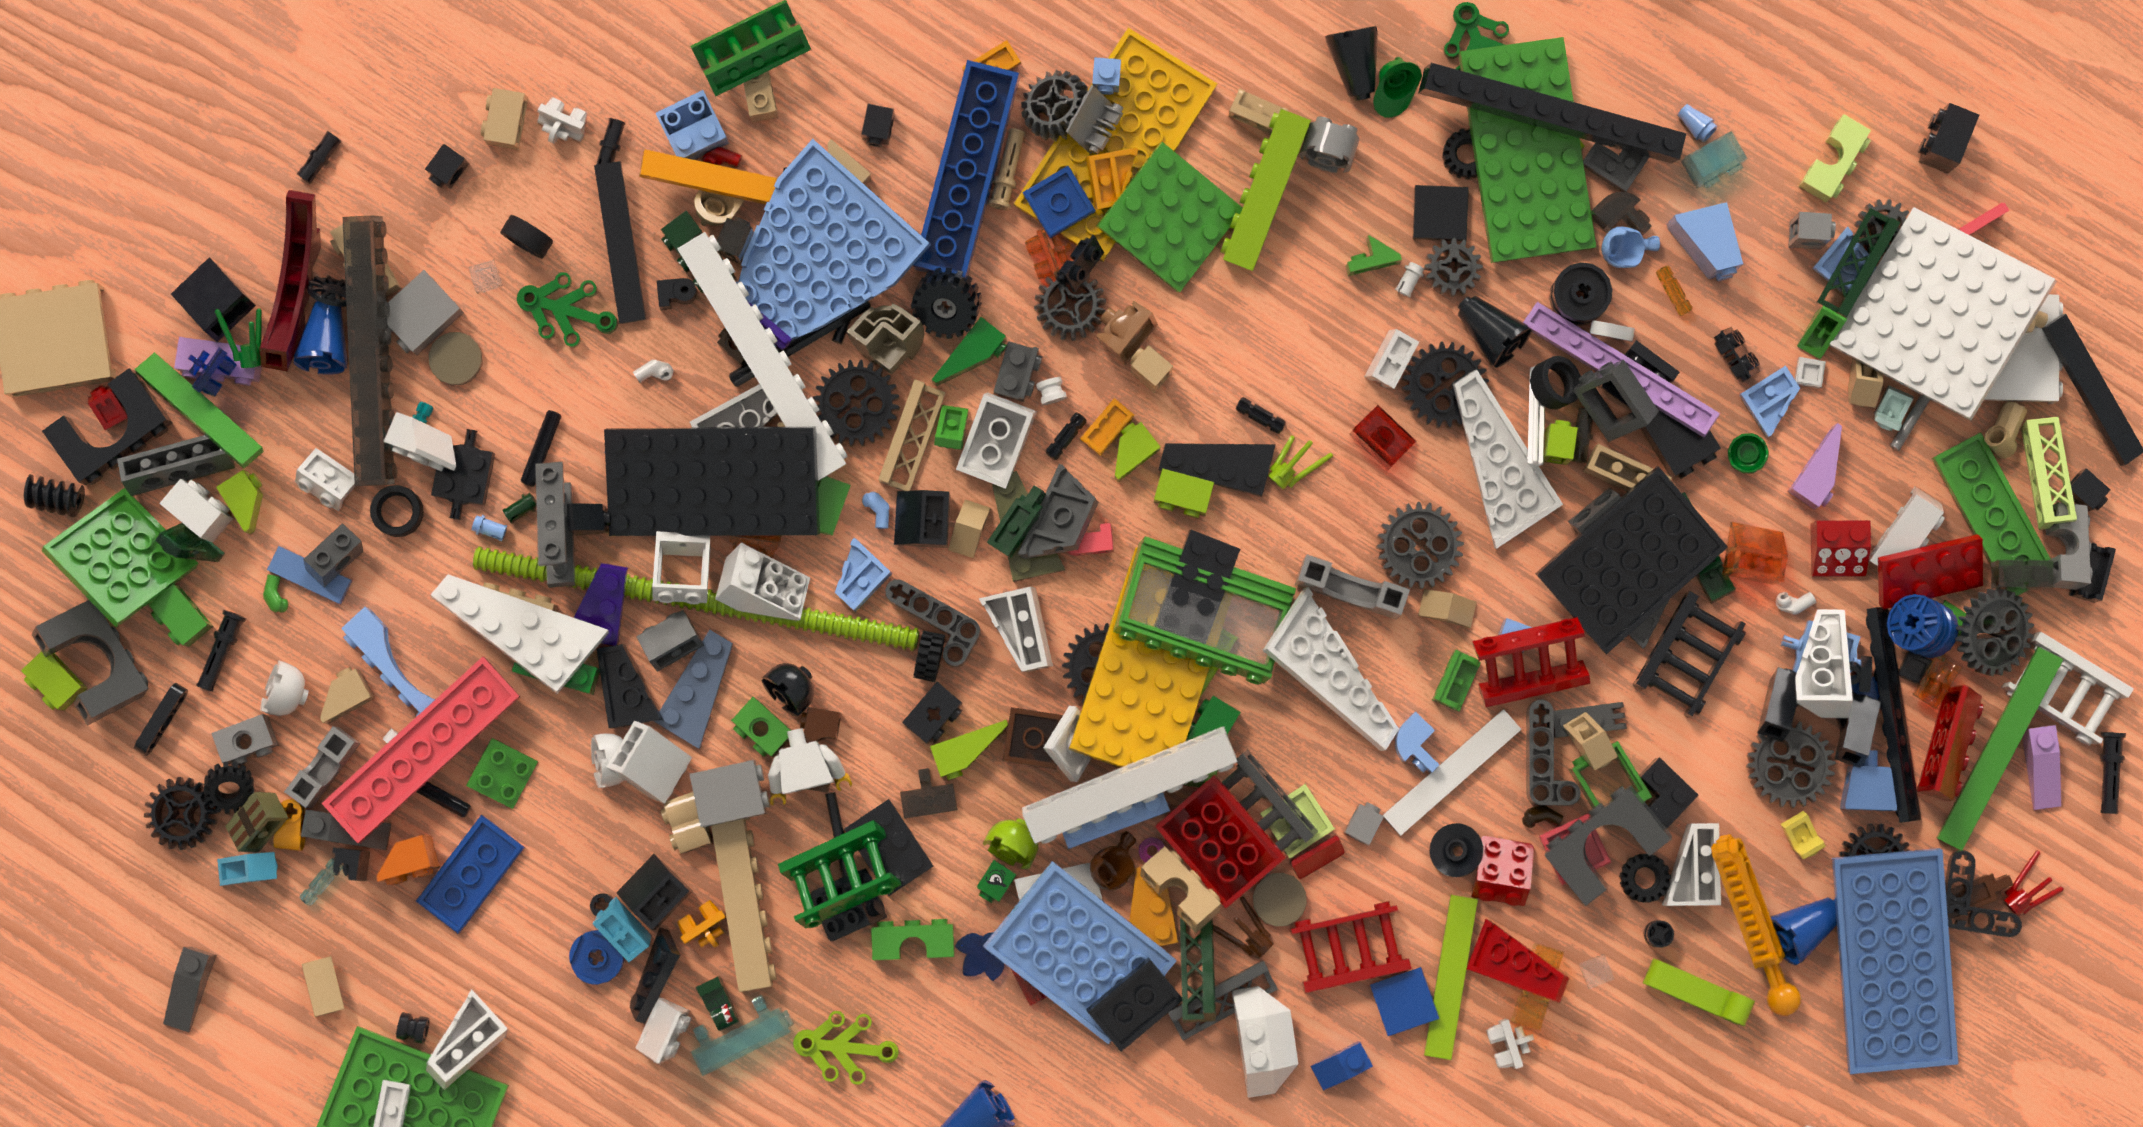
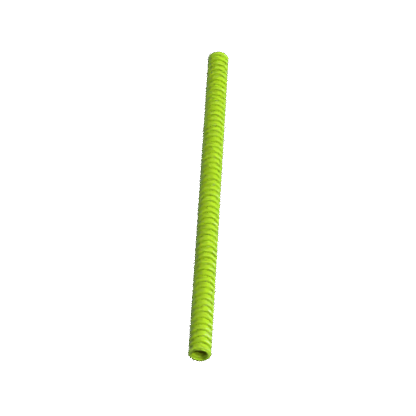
[473,546,919,651]

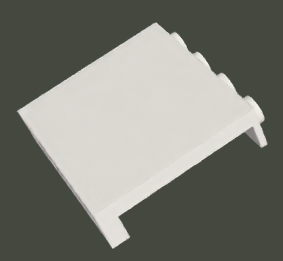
[1984,294,2063,404]

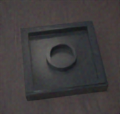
[1413,185,1468,241]

